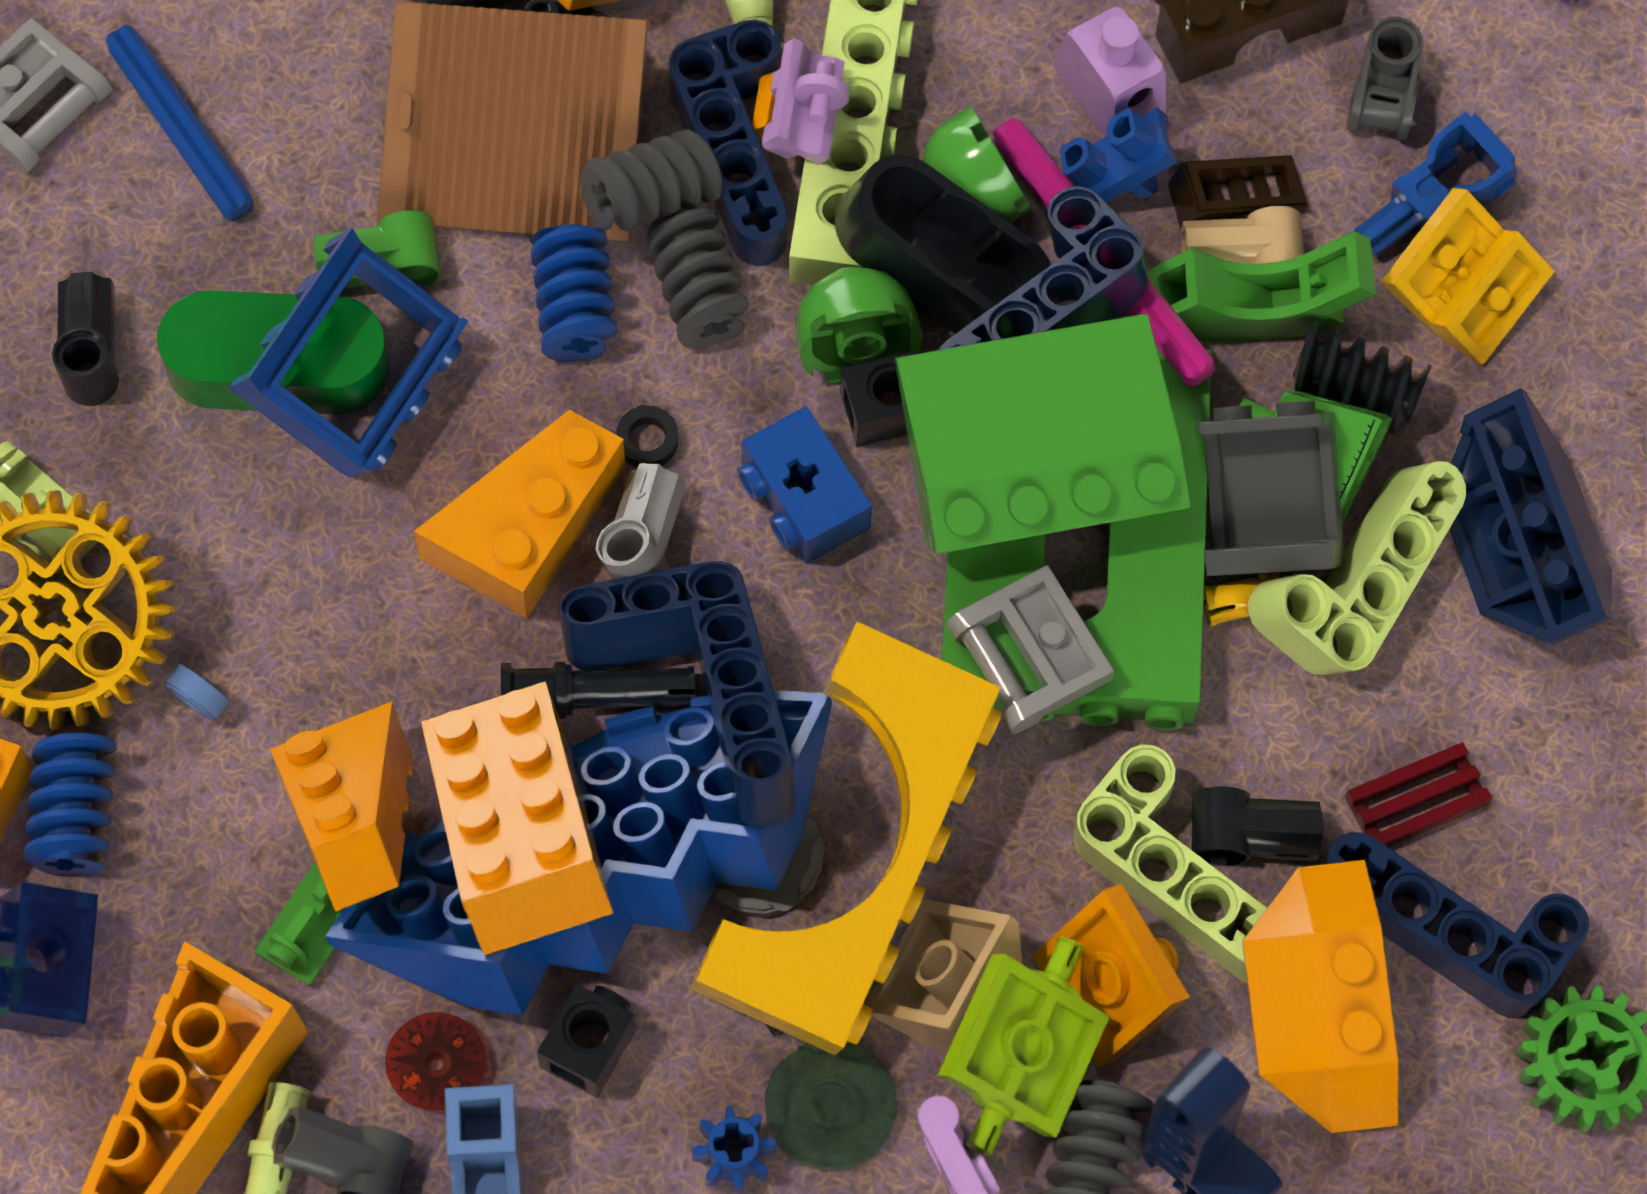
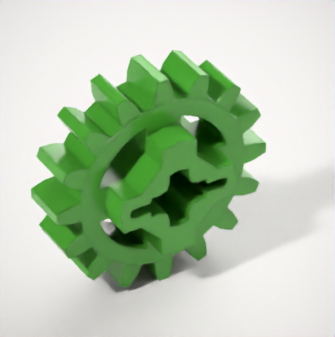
[1516,985,1647,1133]

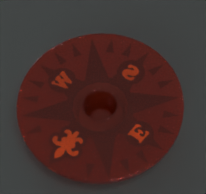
[385,1012,486,1111]

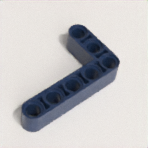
[559,561,796,828]

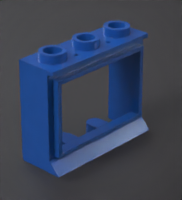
[228,228,468,478]

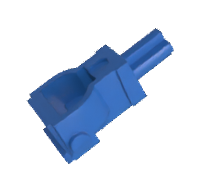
[1354,111,1517,258]

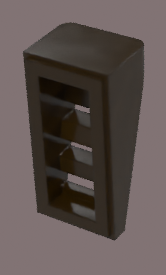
[1168,155,1308,230]

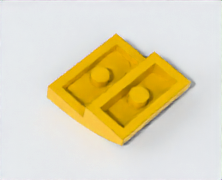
[1380,188,1555,366]

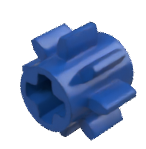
[692,1105,776,1194]

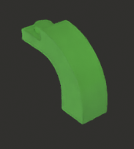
[1148,231,1376,341]

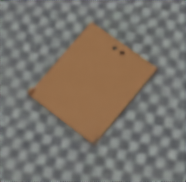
[377,1,650,243]

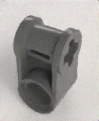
[1346,16,1423,140]

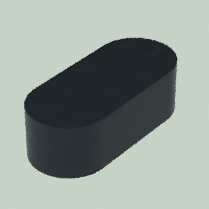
[835,155,1051,333]

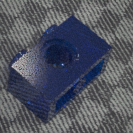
[0,882,98,1037]

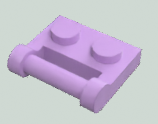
[918,1095,1000,1194]

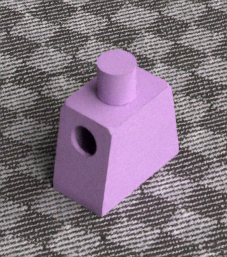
[1053,6,1166,137]

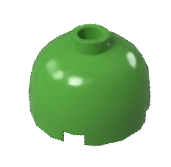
[922,106,1033,223]
[795,267,924,385]

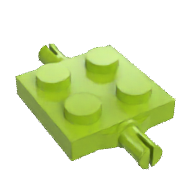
[937,936,1110,1156]

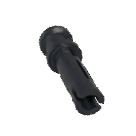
[500,661,695,719]

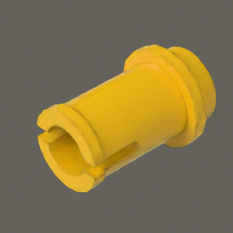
[1203,572,1280,627]

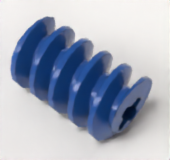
[530,224,618,362]
[23,733,117,876]

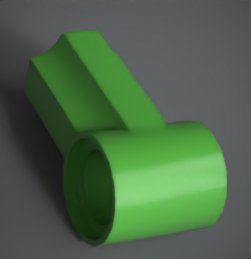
[313,210,441,289]

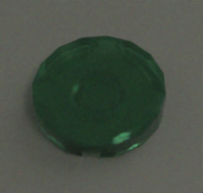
[765,1041,898,1172]

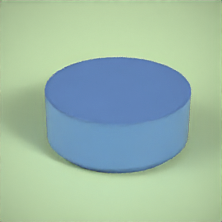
[164,663,230,721]

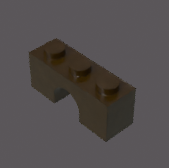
[1155,0,1349,84]

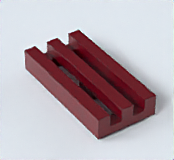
[1345,742,1492,847]

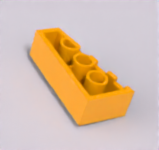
[80,941,309,1194]

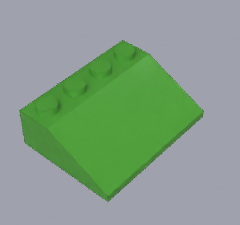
[895,313,1191,554]

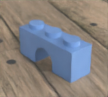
[445,1084,521,1194]

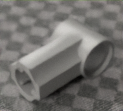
[596,463,686,580]

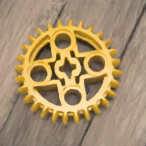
[0,490,177,730]

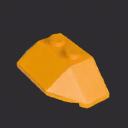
[1242,860,1398,1133]

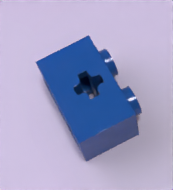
[737,406,872,564]

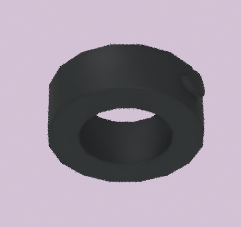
[616,405,678,468]

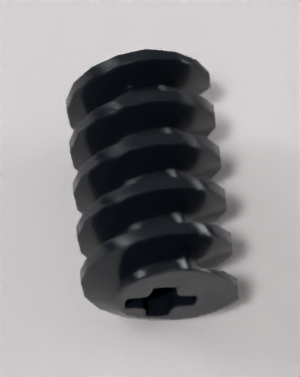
[1292,320,1432,435]

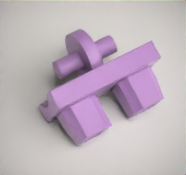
[762,38,849,164]

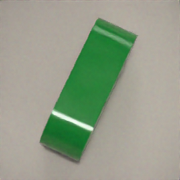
[157,291,390,414]

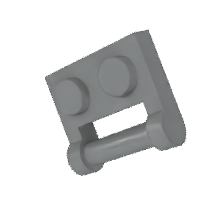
[0,18,113,174]
[946,565,1114,734]

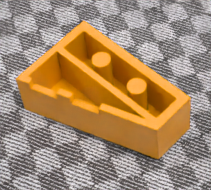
[413,410,626,618]
[270,701,414,912]

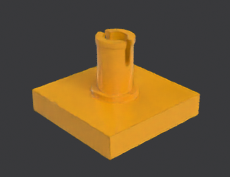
[1031,884,1190,1068]

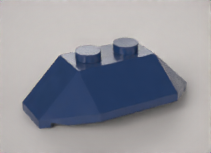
[1449,388,1612,645]

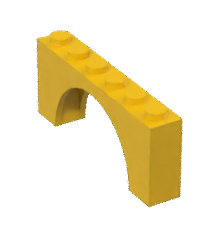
[690,621,1003,1055]

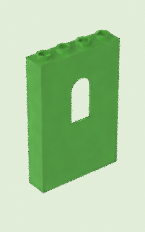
[940,347,1212,731]

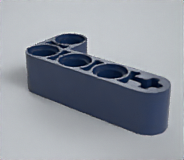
[669,19,787,266]
[939,186,1148,350]
[1323,832,1589,1018]
[1141,1046,1283,1194]

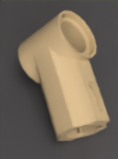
[1181,206,1304,264]

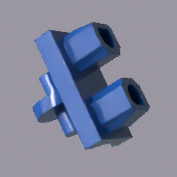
[1060,107,1177,203]

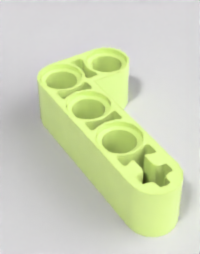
[1248,461,1466,675]
[1073,744,1267,983]

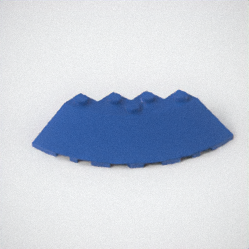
[325,691,832,1015]

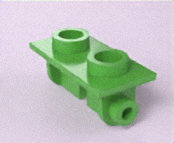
[254,862,344,987]

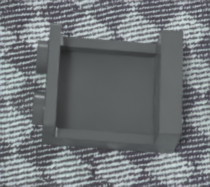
[1196,401,1345,576]

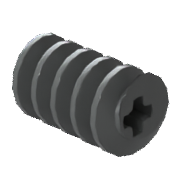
[580,129,722,231]
[647,208,749,349]
[1040,1079,1154,1194]

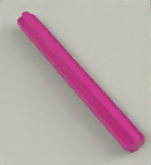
[993,118,1215,387]

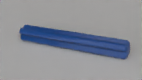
[106,25,254,221]

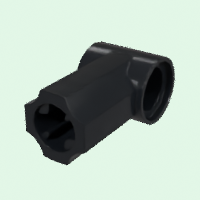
[52,272,119,406]
[1192,786,1323,866]

